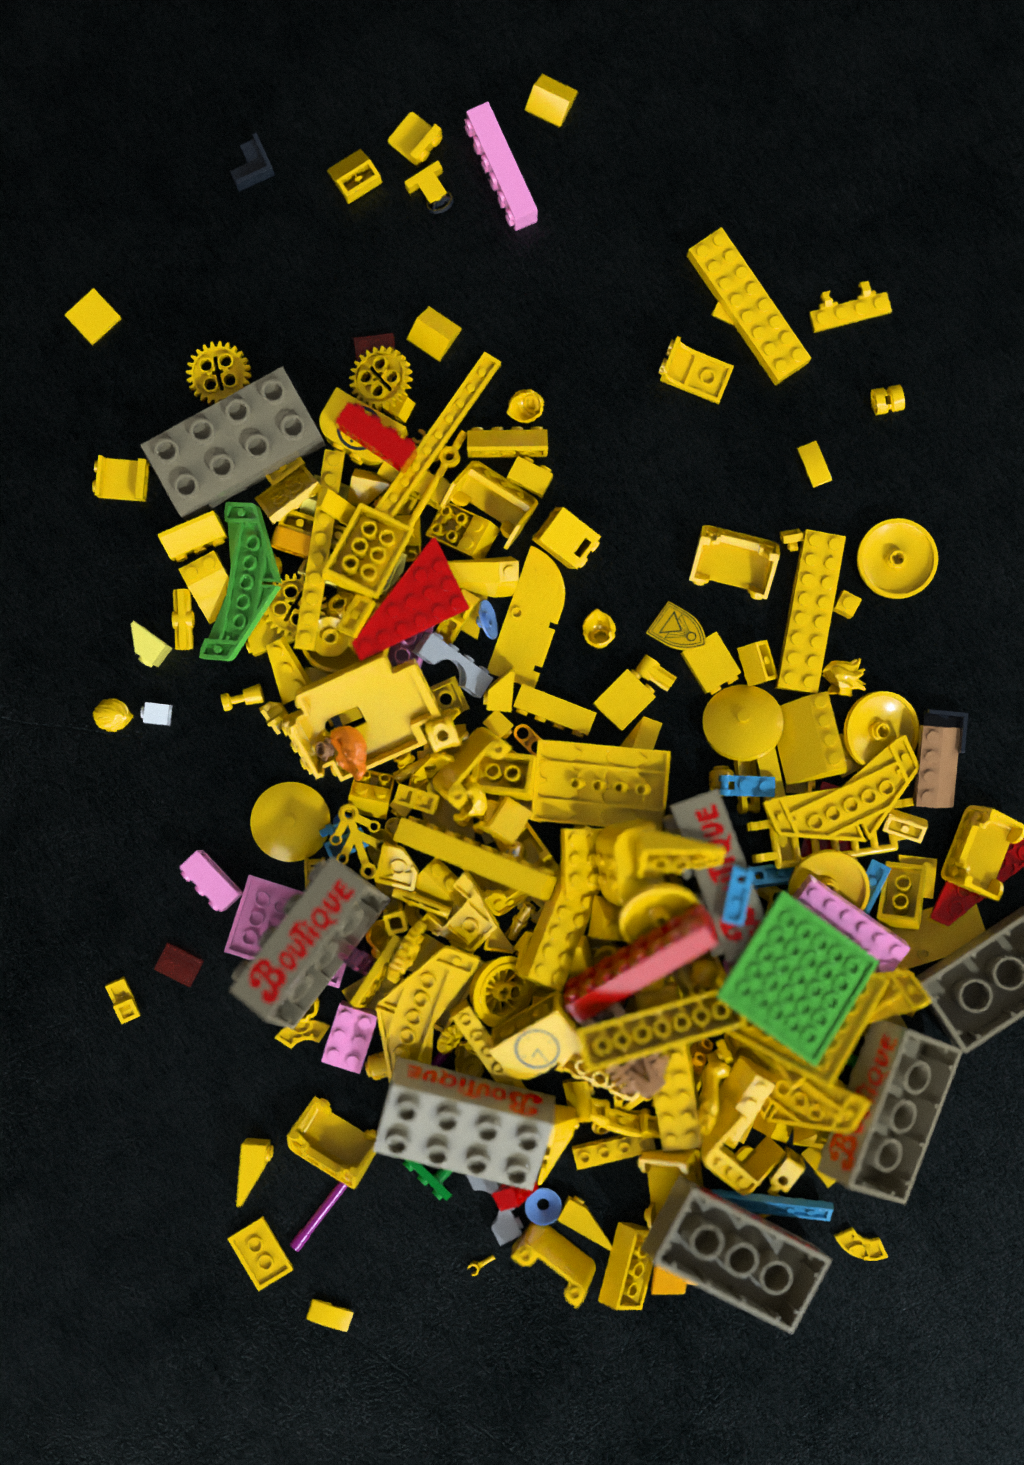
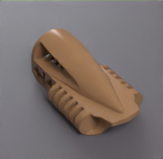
[580,1002,670,1099]

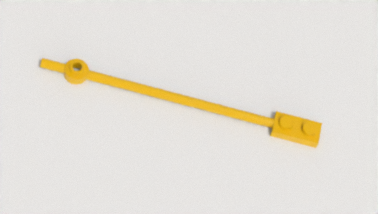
[337,430,467,638]

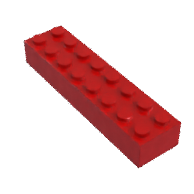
[564,903,718,1024]

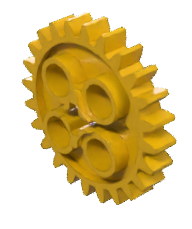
[186,341,252,406]
[349,346,413,412]
[264,573,327,639]
[387,921,427,984]

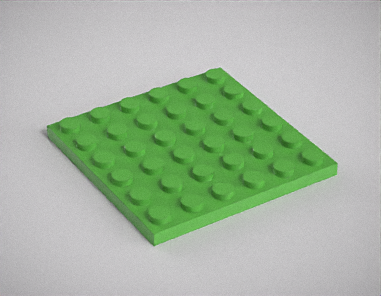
[715,891,879,1066]

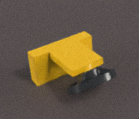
[405,161,454,214]

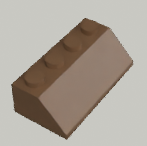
[913,725,961,808]

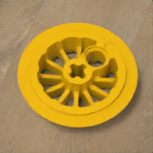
[470,956,533,1027]

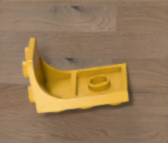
[658,336,734,404]

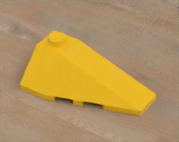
[537,1104,580,1185]

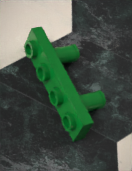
[396,1157,453,1201]

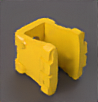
[425,707,469,753]

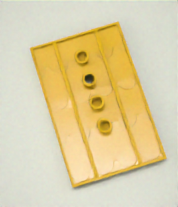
[531,739,671,832]

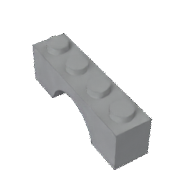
[412,632,493,698]
[466,1174,524,1245]

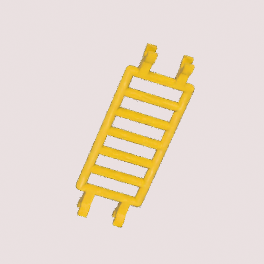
[746,798,914,869]

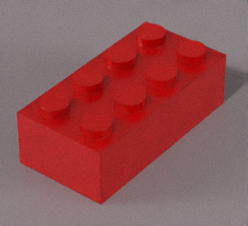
[334,402,418,474]

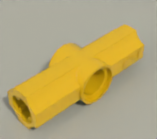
[172,589,195,650]

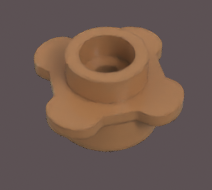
[315,738,334,761]

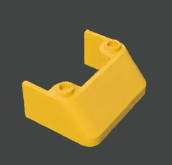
[440,461,538,550]
[701,1099,787,1196]

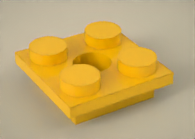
[430,676,470,712]

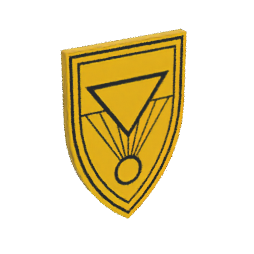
[646,601,706,650]

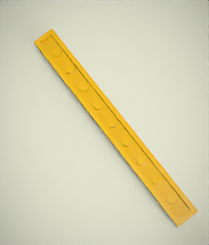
[375,352,501,519]
[294,449,345,651]

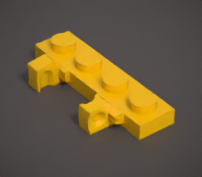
[809,281,892,332]

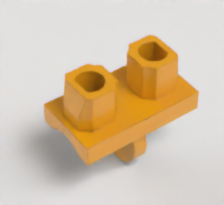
[690,1038,714,1077]

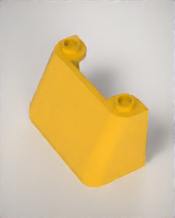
[689,525,780,600]
[432,727,512,810]
[941,805,1024,901]
[462,822,559,916]
[287,1097,377,1189]
[638,1147,703,1230]
[511,1222,596,1308]

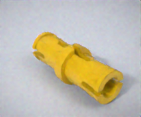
[505,901,536,941]

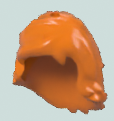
[330,726,367,781]

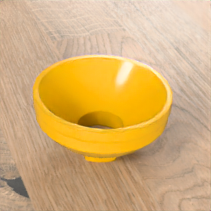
[325,591,355,620]

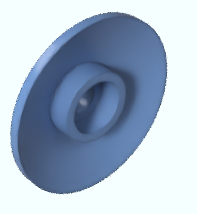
[476,600,498,639]

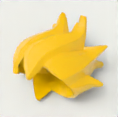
[822,658,866,697]

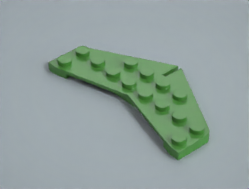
[199,502,282,661]

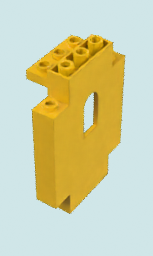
[281,650,441,782]

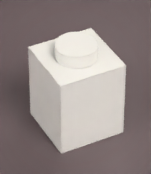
[141,702,172,726]

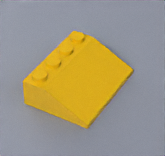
[323,502,415,599]
[777,691,847,786]

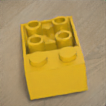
[426,502,500,559]

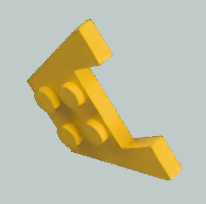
[420,871,499,953]

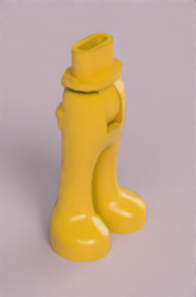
[698,1062,730,1134]

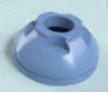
[525,1188,562,1225]

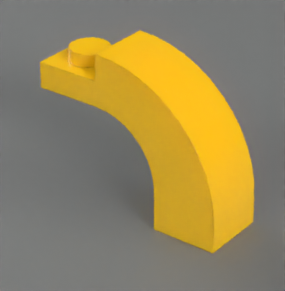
[374,876,409,936]

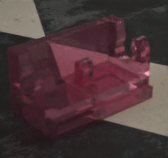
[337,945,378,976]

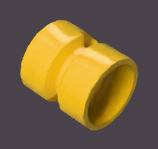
[871,384,905,415]

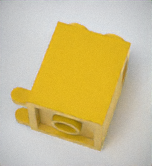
[532,507,601,569]

